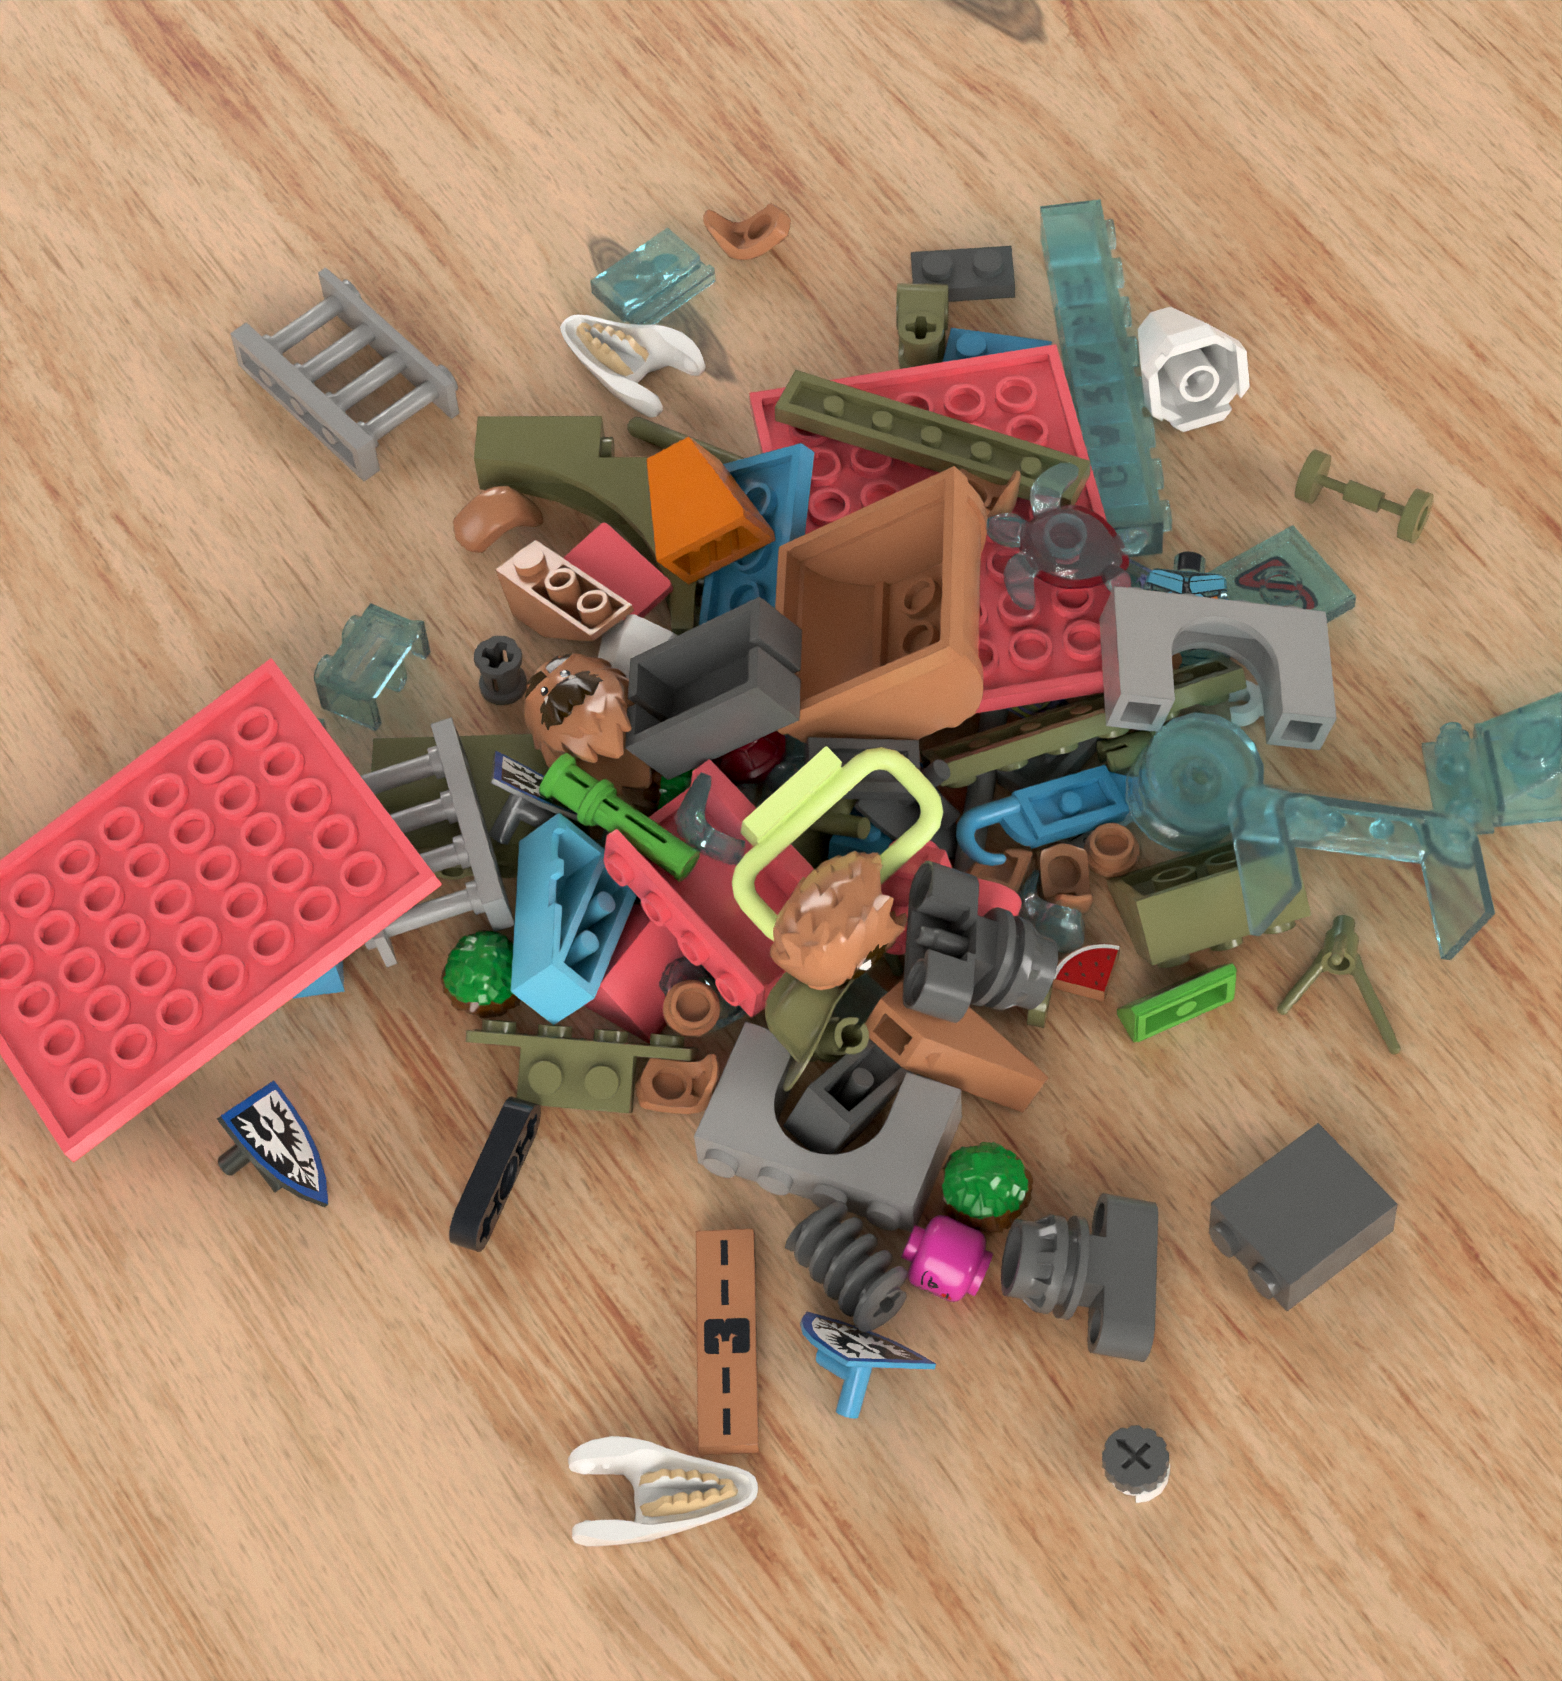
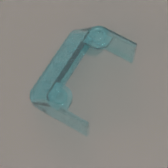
[1228,782,1495,960]

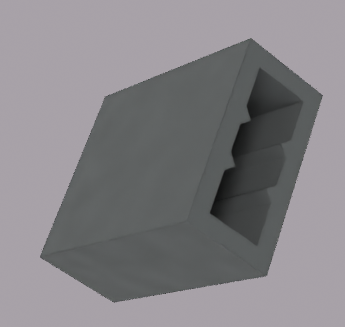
[1209,1123,1398,1311]

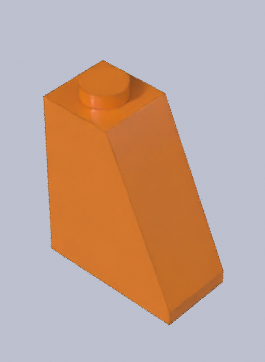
[646,436,775,585]

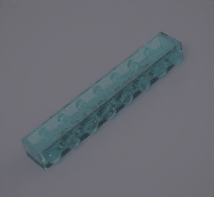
[1040,199,1172,557]

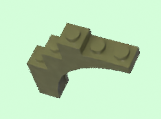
[474,416,705,636]

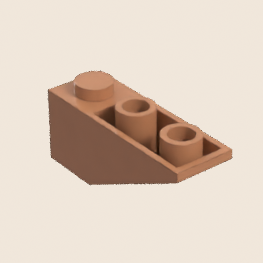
[495,540,634,642]
[865,978,1049,1113]

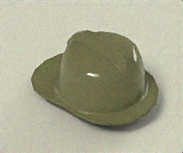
[765,972,854,1092]

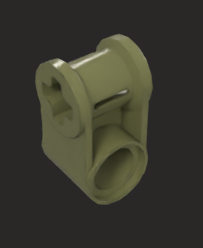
[896,283,949,369]

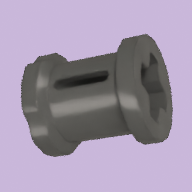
[474,636,527,705]

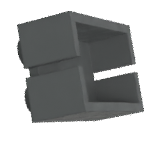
[625,597,802,780]

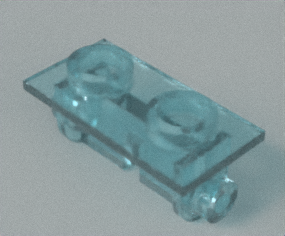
[1421,722,1494,838]

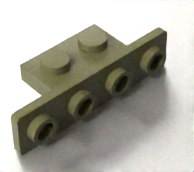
[465,1019,698,1113]

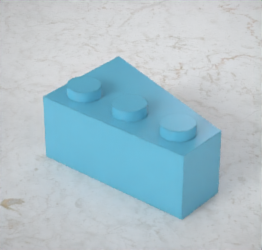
[511,813,637,1025]

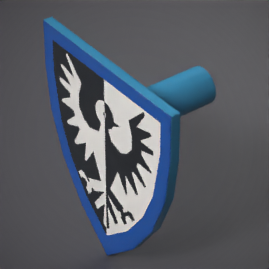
[800,1311,936,1419]

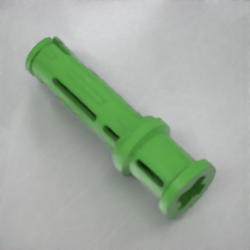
[539,753,700,882]

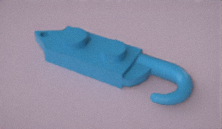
[956,765,1145,866]

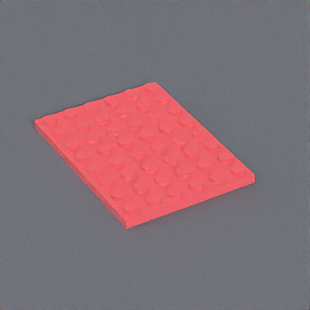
[749,344,1126,714]
[0,658,442,1162]

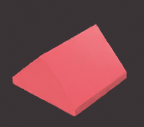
[584,904,708,1044]

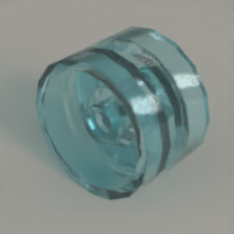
[1126,712,1264,852]

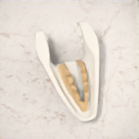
[560,315,706,418]
[568,1436,758,1546]

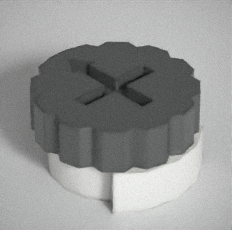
[1102,1425,1170,1503]

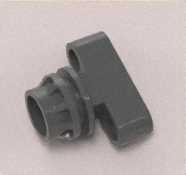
[903,861,1058,1023]
[1001,1193,1158,1362]

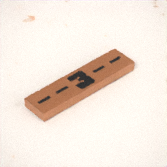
[696,1228,759,1456]

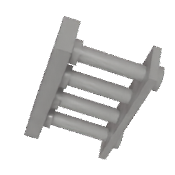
[230,268,459,481]
[361,717,515,967]

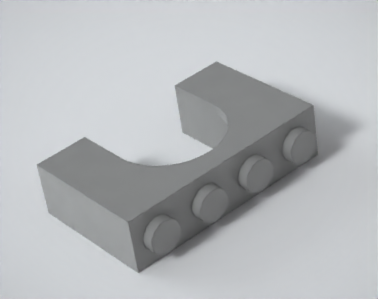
[1099,586,1337,750]
[694,1022,962,1232]

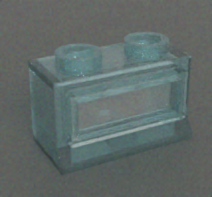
[314,603,431,731]

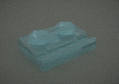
[590,227,716,325]

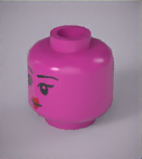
[901,1215,993,1303]

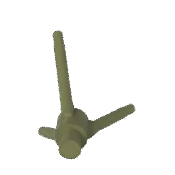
[1277,915,1401,1055]

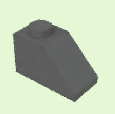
[783,1039,914,1154]

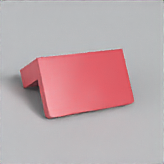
[563,523,673,620]

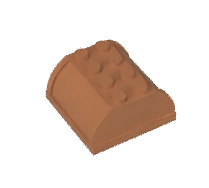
[775,466,987,743]

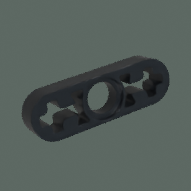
[449,1096,541,1252]

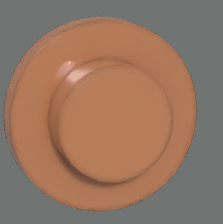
[1084,823,1139,877]
[663,980,720,1038]

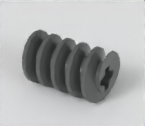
[785,1201,907,1332]

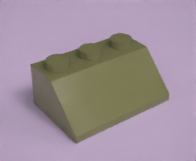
[1106,831,1311,968]

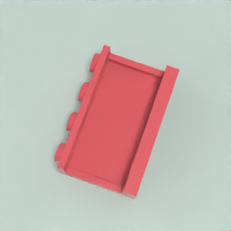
[603,759,814,1018]

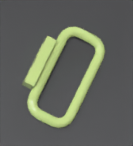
[732,746,943,941]

